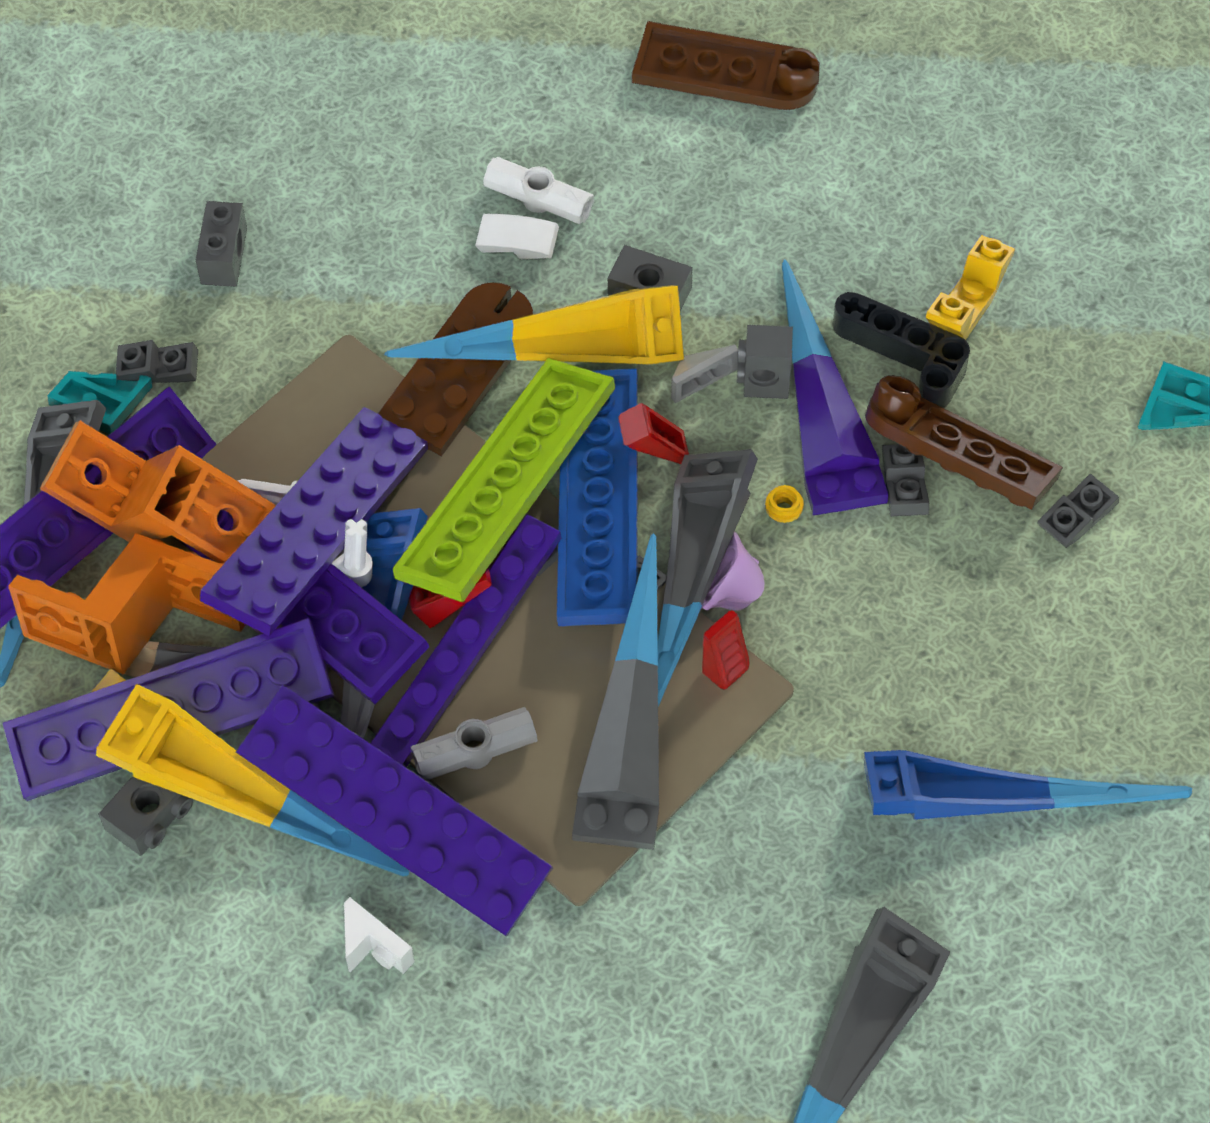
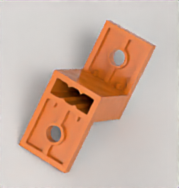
[40,420,276,563]
[8,533,246,675]

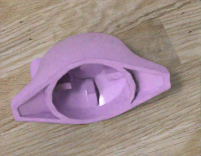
[702,531,765,611]

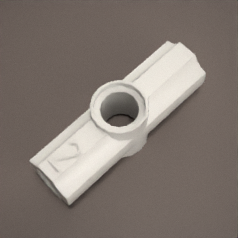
[483,157,594,224]

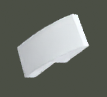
[475,214,559,259]

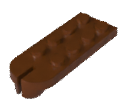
[632,21,820,110]
[378,282,533,457]
[865,375,1063,510]

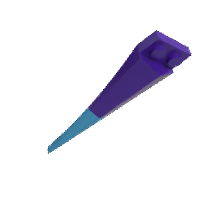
[782,259,888,516]

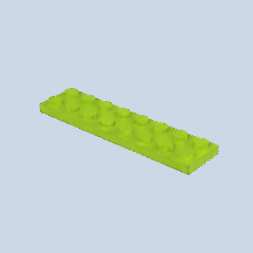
[393,358,615,602]

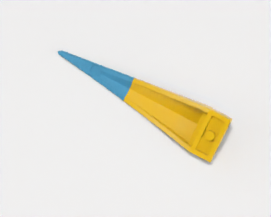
[384,285,684,364]
[96,684,409,876]

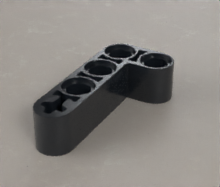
[833,292,970,408]

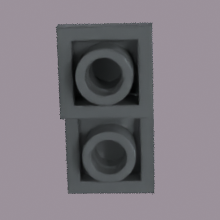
[115,340,198,383]
[882,443,930,517]
[1037,474,1119,548]

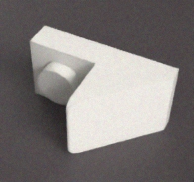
[344,897,414,974]

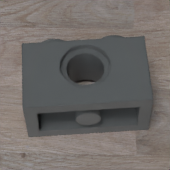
[195,201,247,287]
[607,245,693,311]
[737,325,793,399]
[98,776,193,856]

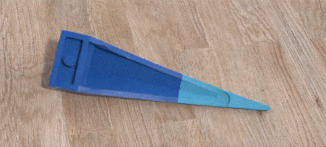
[864,750,1192,820]

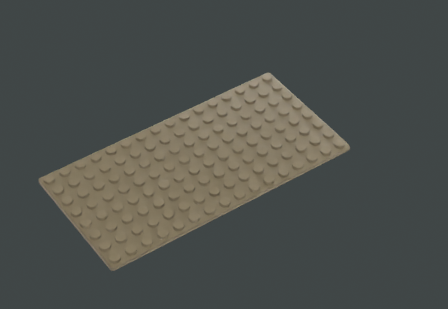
[161,335,794,906]

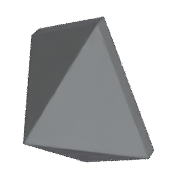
[671,345,738,403]

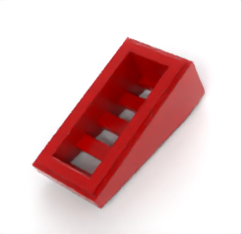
[619,403,689,464]
[409,567,492,628]
[702,610,749,690]

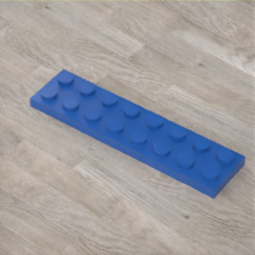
[557,368,638,626]

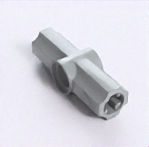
[410,707,537,781]

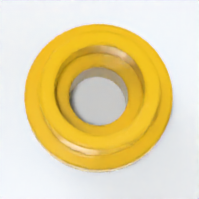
[765,485,804,523]

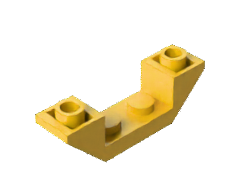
[926,235,1015,340]

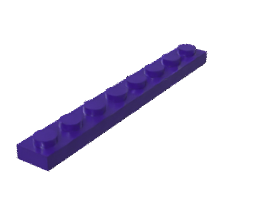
[370,514,562,768]

